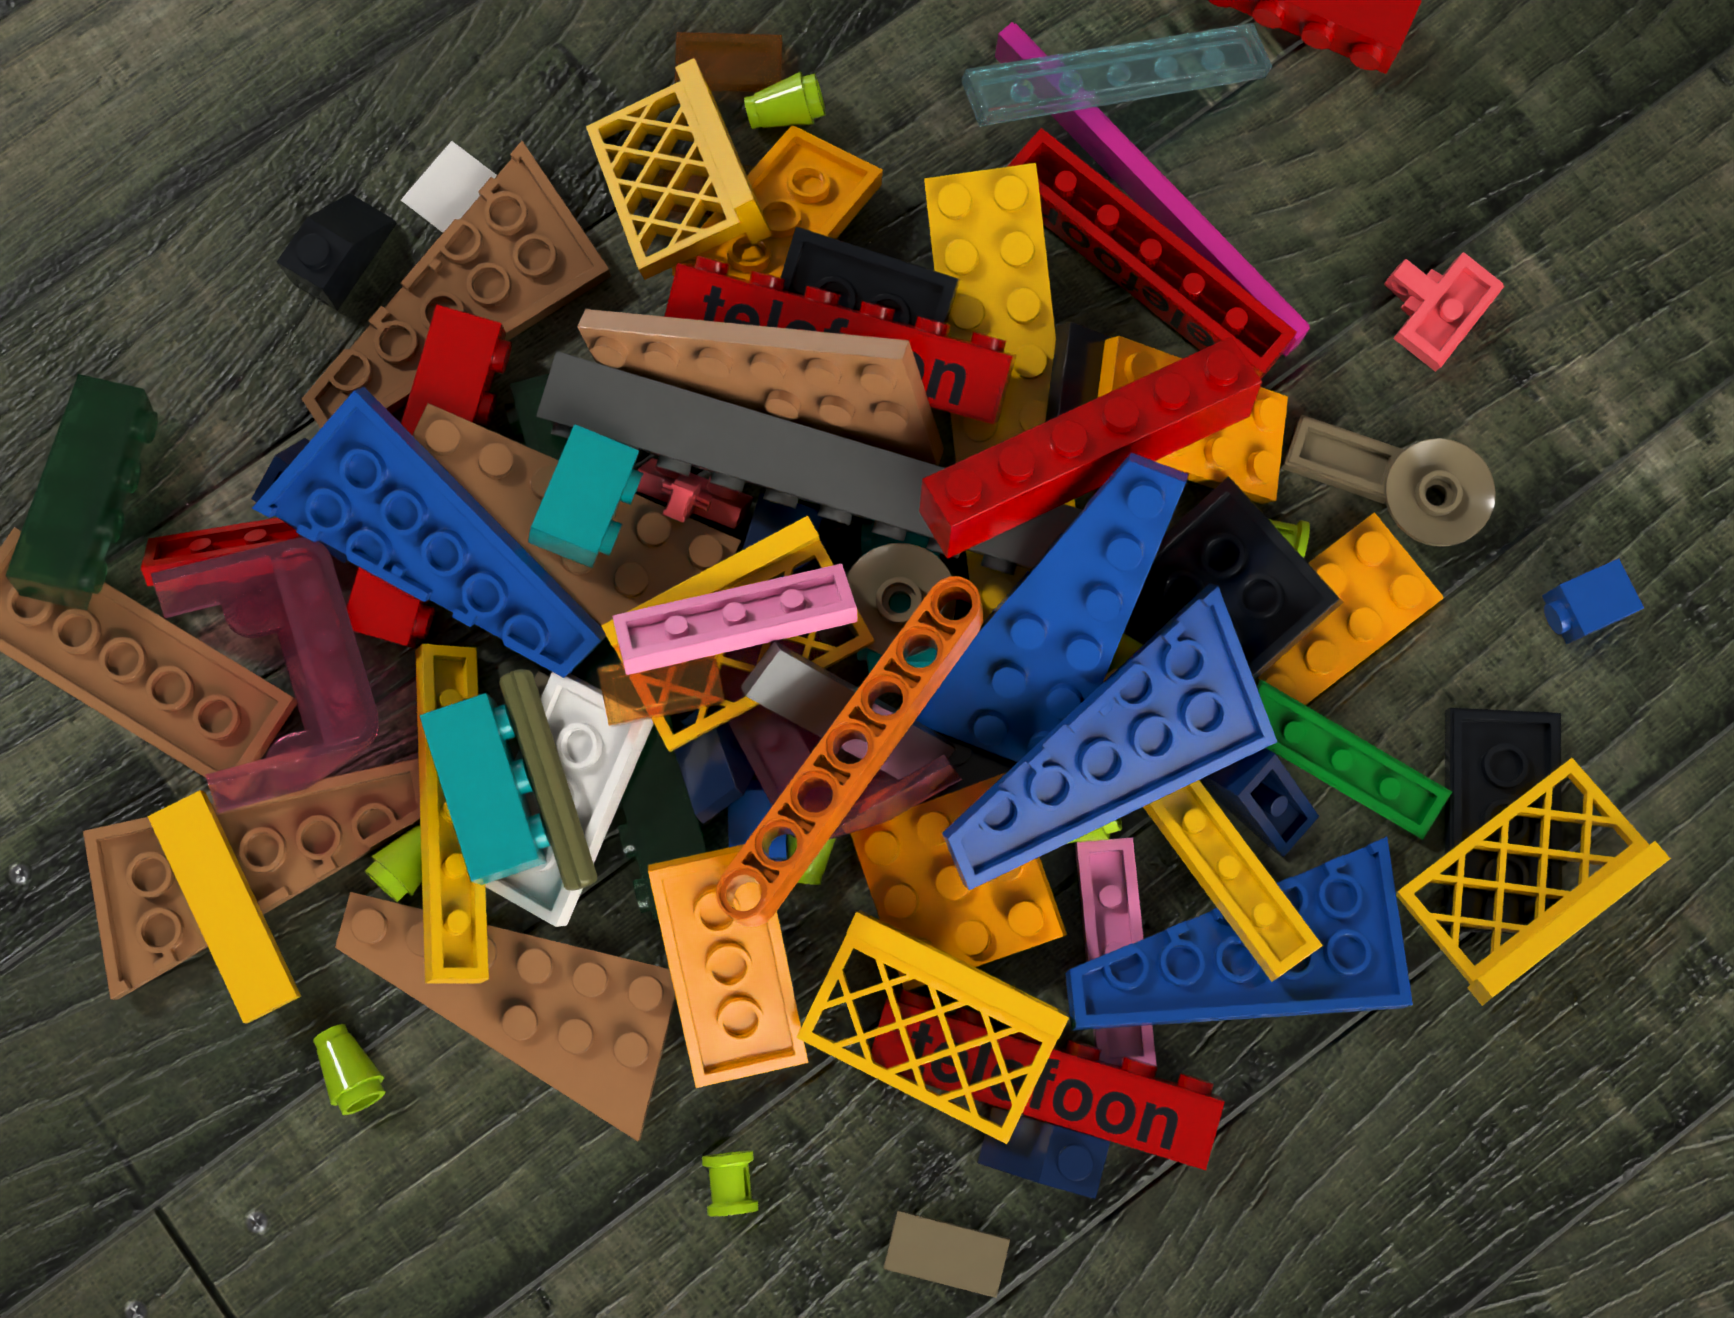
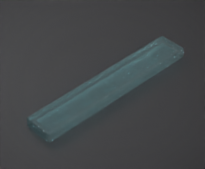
[961,23,1272,127]

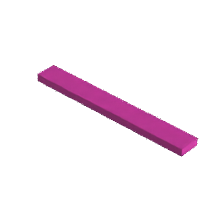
[995,22,1310,357]

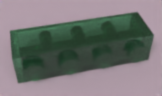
[5,374,158,611]

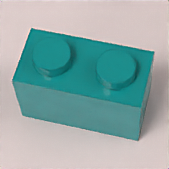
[528,424,643,568]

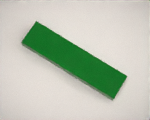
[1255,678,1452,840]

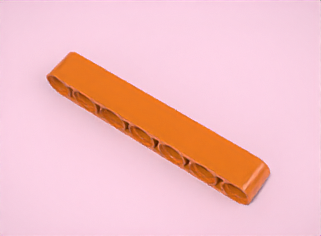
[716,576,984,927]

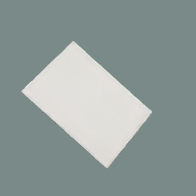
[401,141,497,232]

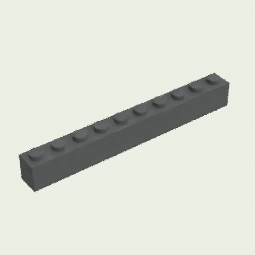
[537,351,1083,576]

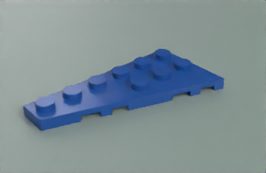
[252,387,606,678]
[916,453,1188,762]
[942,583,1277,890]
[1065,837,1413,1031]

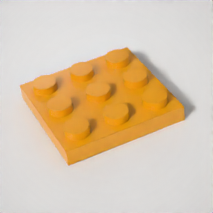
[849,773,1067,990]

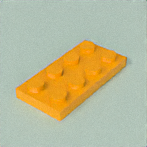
[672,125,883,280]
[1097,336,1288,504]
[1258,512,1444,705]
[648,844,808,1088]

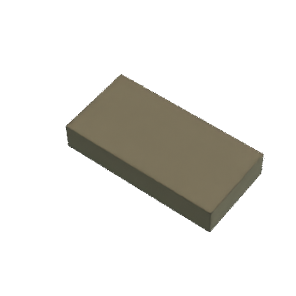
[1281,414,1404,504]
[883,1209,1010,1298]

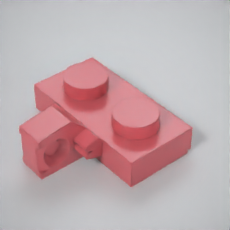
[1384,252,1504,372]
[637,457,753,529]

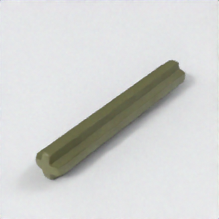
[499,669,597,891]

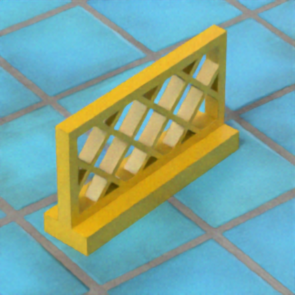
[586,58,772,280]
[601,516,875,752]
[1396,758,1671,1006]
[796,910,1069,1144]

